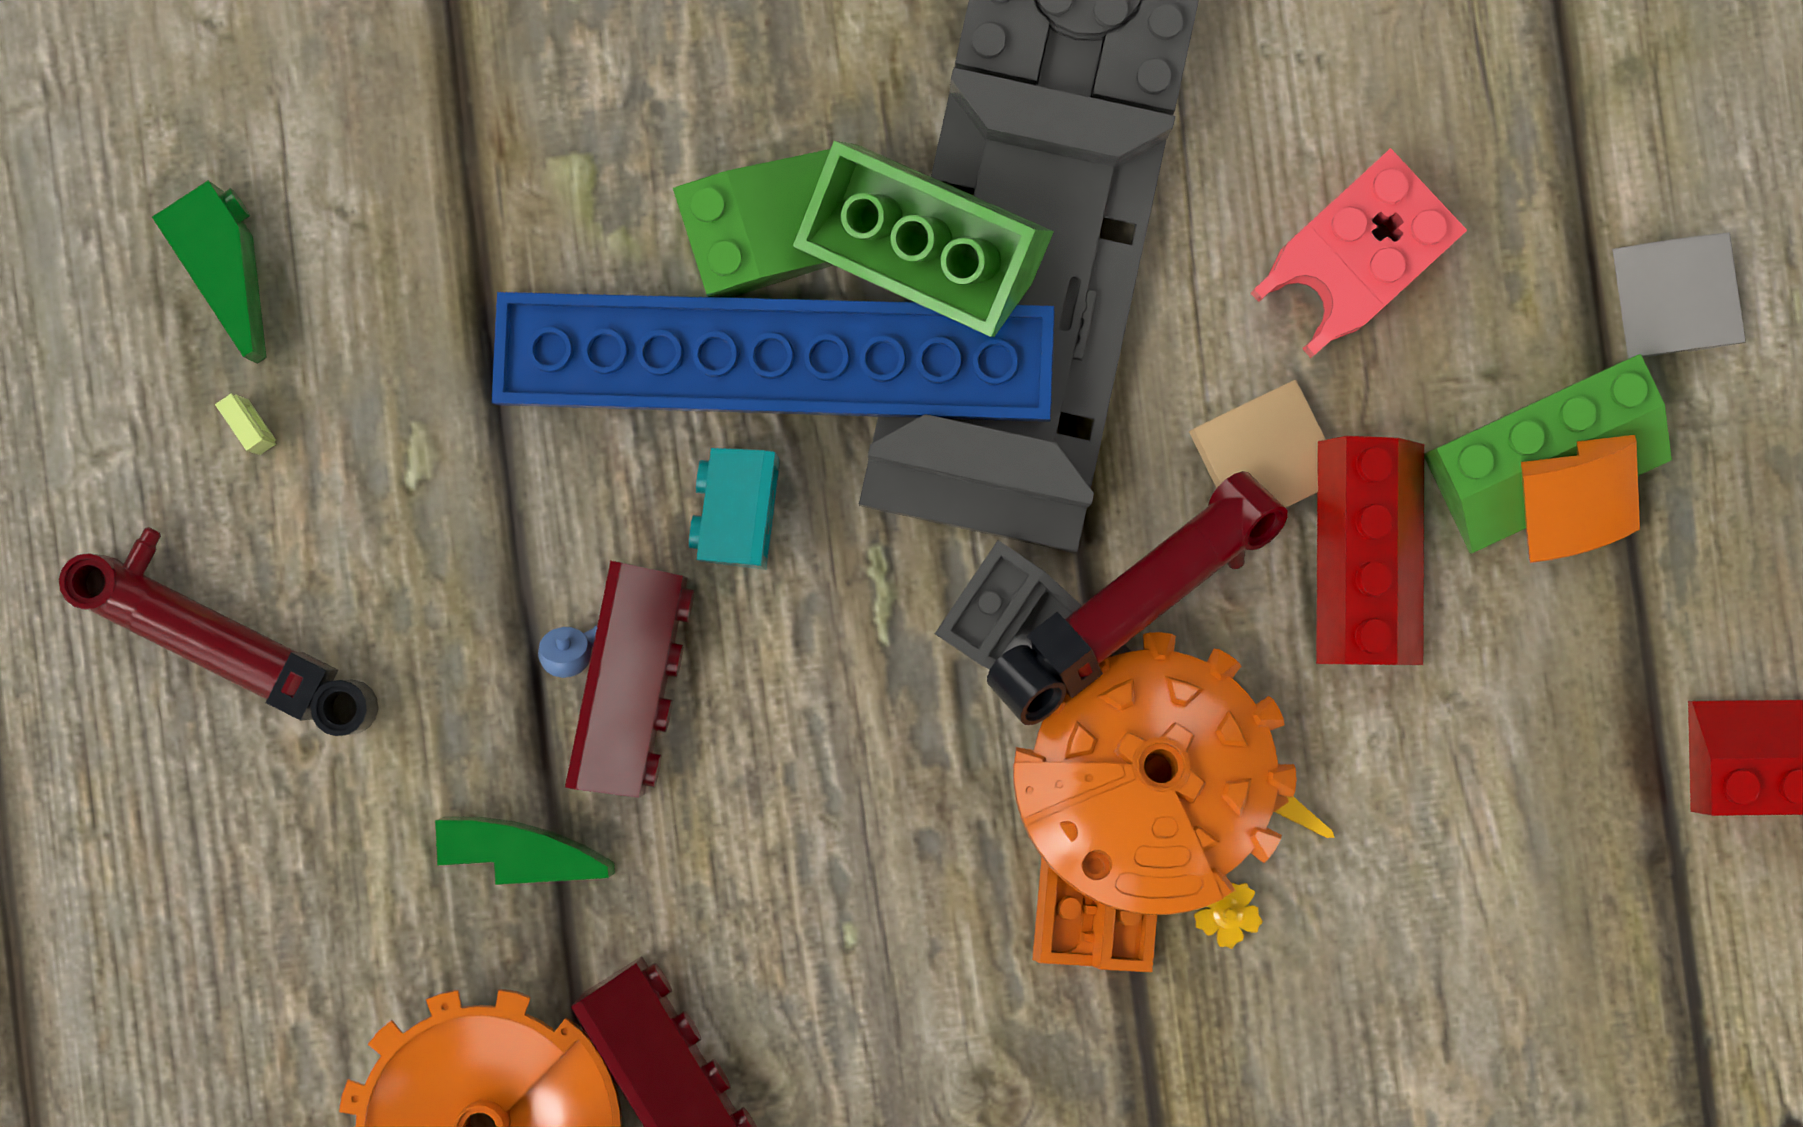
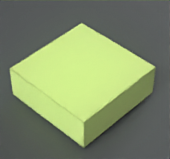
[215,393,276,455]

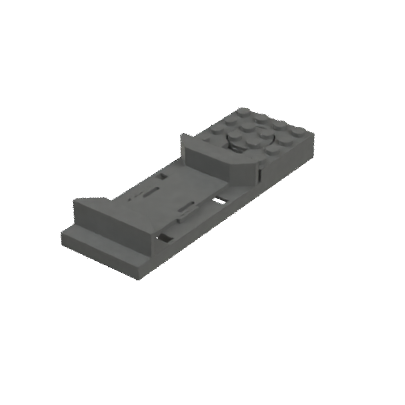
[859,0,1199,553]

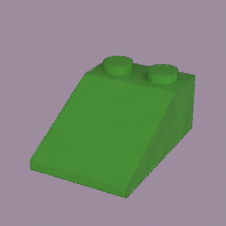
[673,149,833,298]

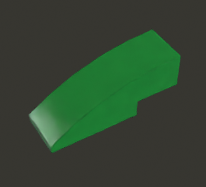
[435,817,615,885]

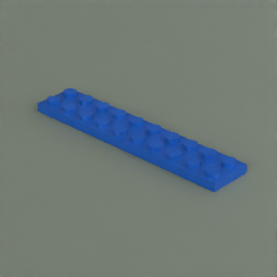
[492,292,1055,422]

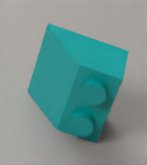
[689,448,780,570]

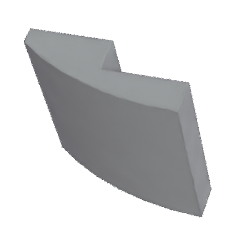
[1612,232,1746,358]

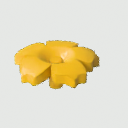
[1193,883,1263,949]

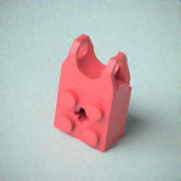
[1251,148,1467,358]

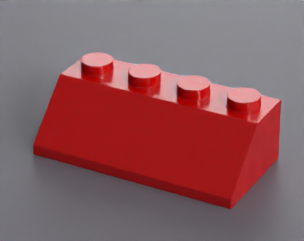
[1316,436,1424,665]
[1688,700,1803,816]

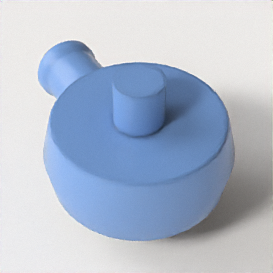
[538,625,597,678]

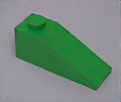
[152,180,267,364]

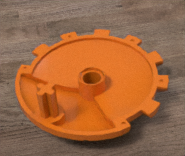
[1013,632,1297,915]
[339,989,623,1127]

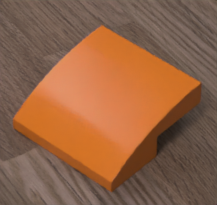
[1521,435,1640,563]
[1032,857,1157,972]

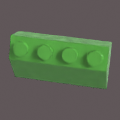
[793,141,1054,337]
[1424,354,1672,554]

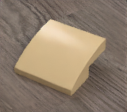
[1189,379,1326,508]

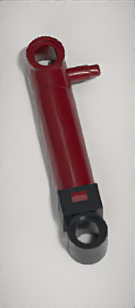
[987,471,1288,725]
[59,527,378,736]

